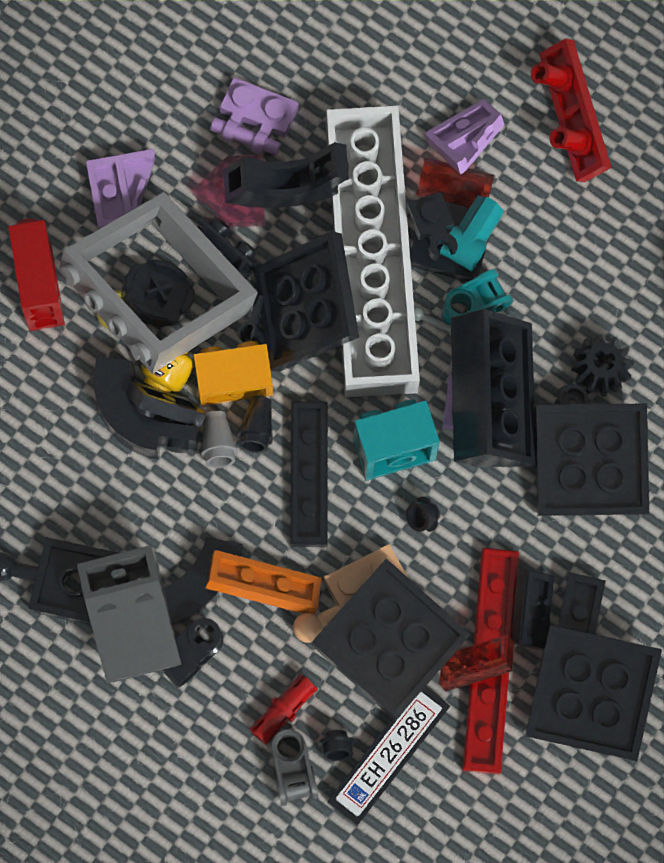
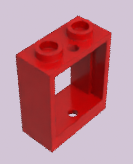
[8,218,65,331]

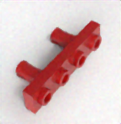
[531,38,612,183]

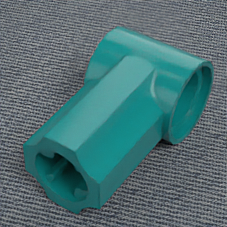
[440,195,505,271]

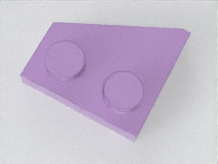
[86,149,155,229]

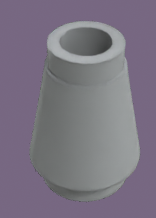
[201,411,238,468]

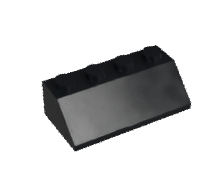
[450,309,536,467]

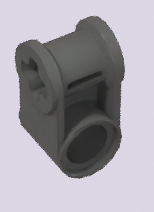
[272,729,319,806]

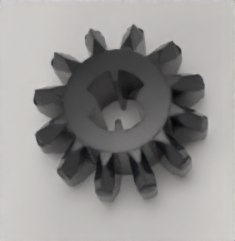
[571,333,634,397]

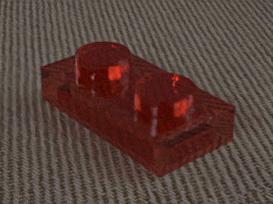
[416,157,495,208]

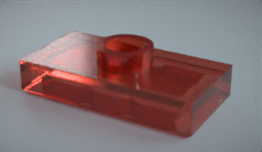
[439,635,514,692]

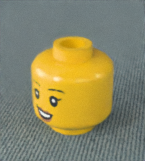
[141,350,195,393]

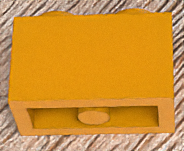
[194,341,273,406]

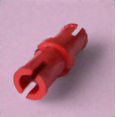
[248,673,318,745]

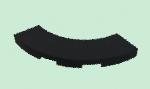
[164,537,243,625]

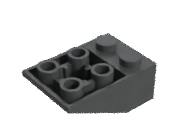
[77,545,182,684]

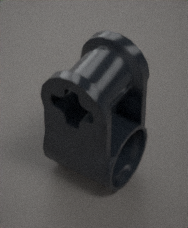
[161,618,224,688]

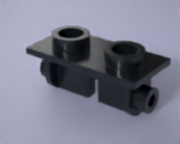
[197,216,262,280]

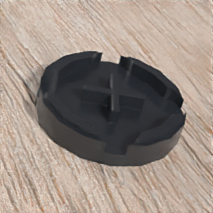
[121,259,194,327]

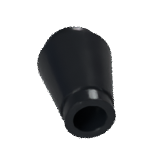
[237,396,273,453]

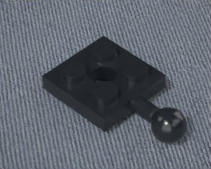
[0,537,118,625]

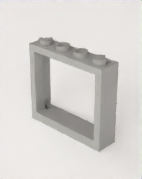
[59,192,258,374]

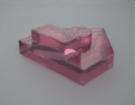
[192,155,265,227]

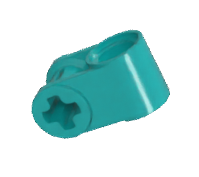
[441,269,514,325]

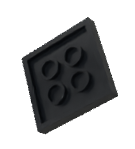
[254,231,359,372]
[535,403,650,516]
[310,559,471,720]
[525,624,662,761]

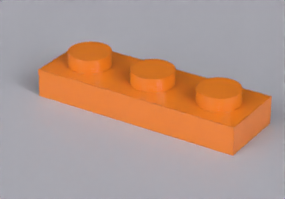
[206,550,322,614]

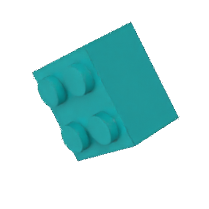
[353,399,440,481]

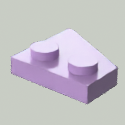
[424,99,504,174]

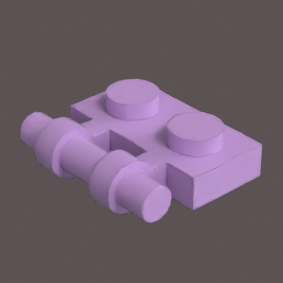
[210,78,299,156]

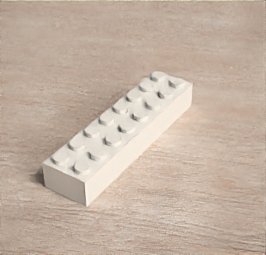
[326,106,420,397]

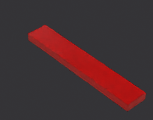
[462,547,519,775]

